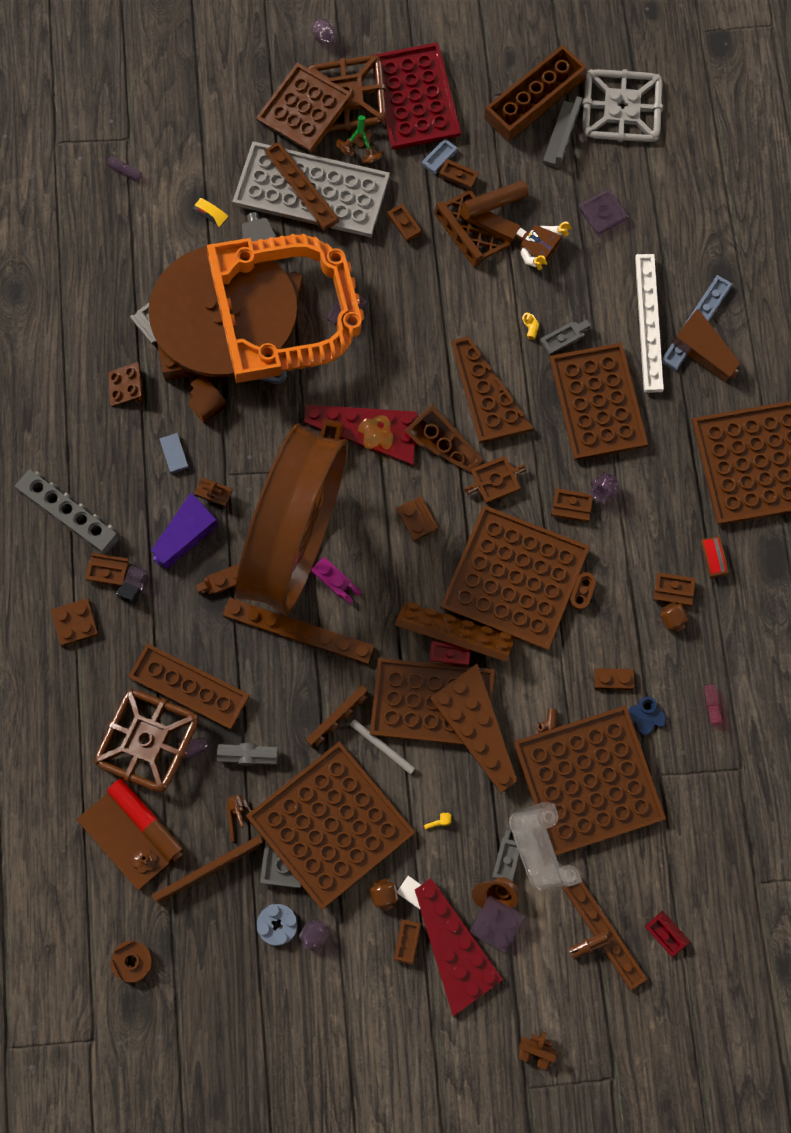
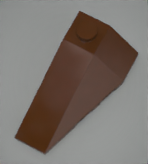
[405,403,484,472]

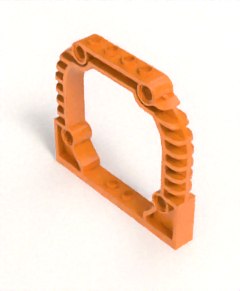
[207,234,364,383]

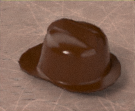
[472,877,518,910]

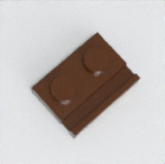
[551,488,593,523]
[396,496,438,542]
[85,553,129,587]
[653,572,696,607]

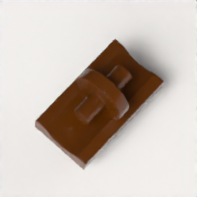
[194,477,233,507]
[519,1032,557,1070]

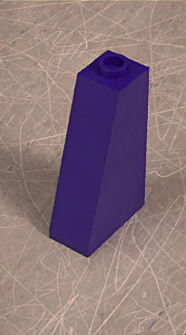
[151,493,218,569]

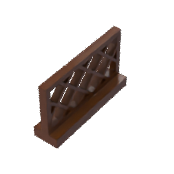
[434,190,511,268]

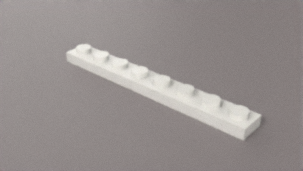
[635,254,664,393]

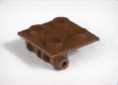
[108,362,144,407]

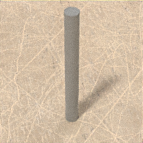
[350,719,416,775]

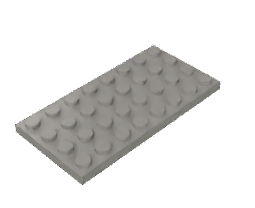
[232,142,390,237]

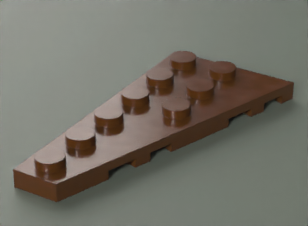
[451,336,534,444]
[430,664,517,794]

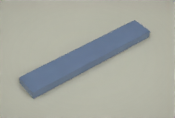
[662,275,733,372]

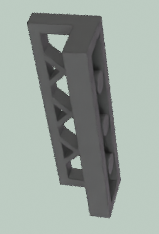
[543,96,582,169]

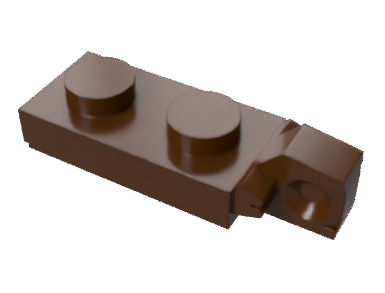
[196,563,240,595]

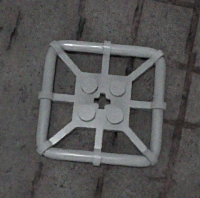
[582,69,663,142]

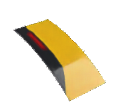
[192,198,228,227]

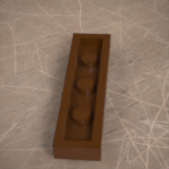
[306,685,368,748]

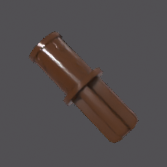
[569,932,610,960]

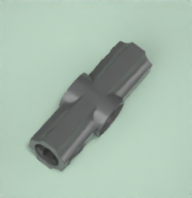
[217,743,278,766]

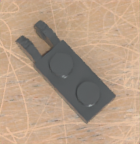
[492,824,524,881]

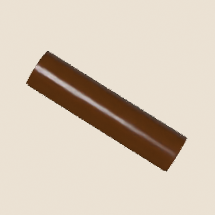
[460,180,529,220]

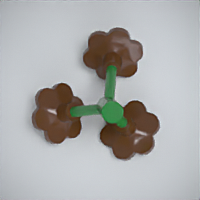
[336,115,383,163]

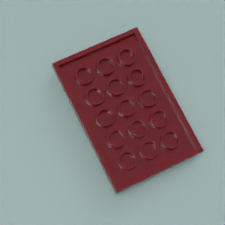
[371,42,461,150]

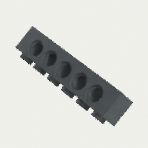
[14,469,119,555]

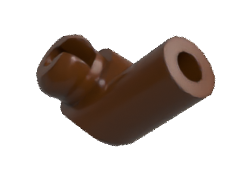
[536,709,557,733]

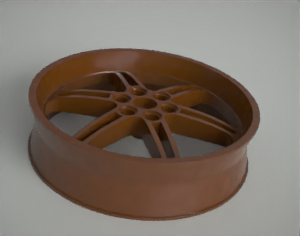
[235,423,349,616]

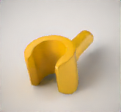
[424,813,451,830]

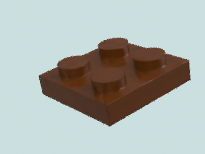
[51,598,99,647]

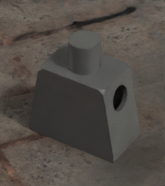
[242,212,276,242]

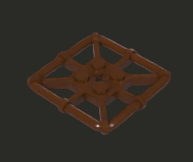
[308,55,386,132]
[94,689,199,793]

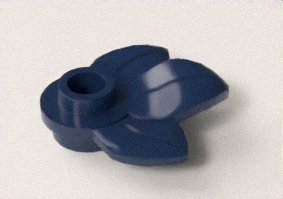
[628,697,665,736]

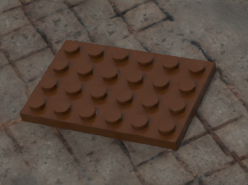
[549,342,648,461]
[370,658,495,745]

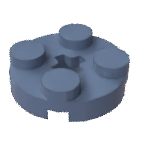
[257,904,298,946]

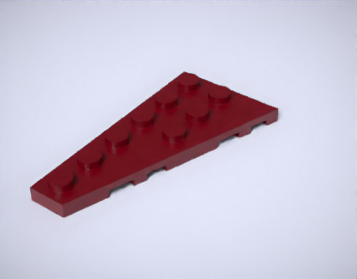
[304,405,417,466]
[415,878,503,1016]

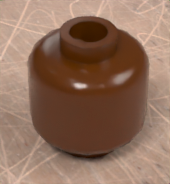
[660,602,689,632]
[370,879,399,911]

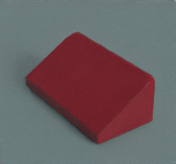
[644,911,690,958]

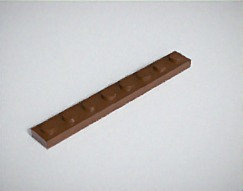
[223,598,375,665]

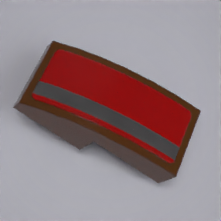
[701,536,729,578]

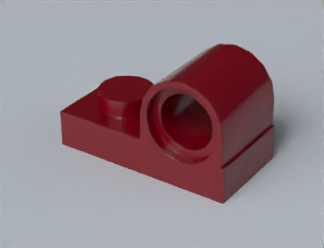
[429,641,470,667]

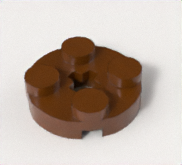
[110,941,152,983]

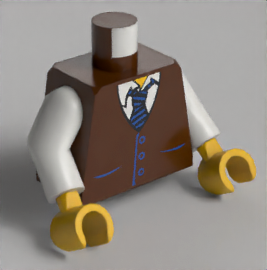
[515,222,572,270]

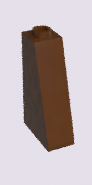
[671,309,740,382]

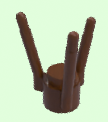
[226,795,252,842]

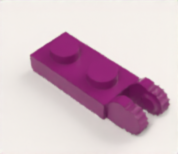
[311,557,362,605]

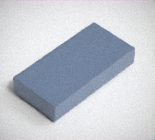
[422,138,458,175]
[159,433,189,474]

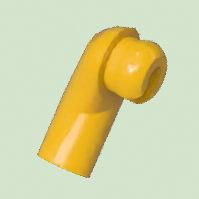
[522,313,539,340]

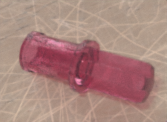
[704,685,723,724]

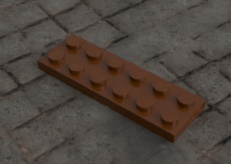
[395,602,515,662]
[128,643,250,730]

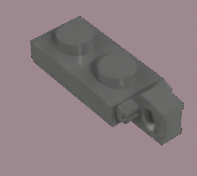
[540,320,591,356]

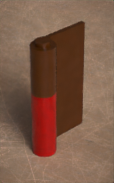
[76,778,184,891]

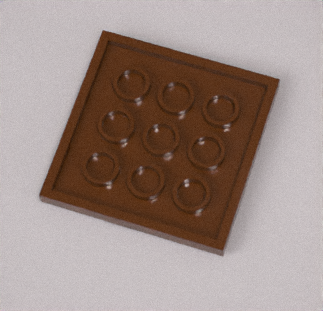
[256,62,353,153]

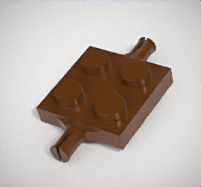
[464,456,527,504]

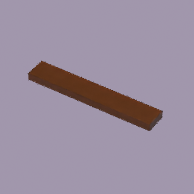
[264,142,339,231]
[152,835,264,903]
[561,875,648,991]

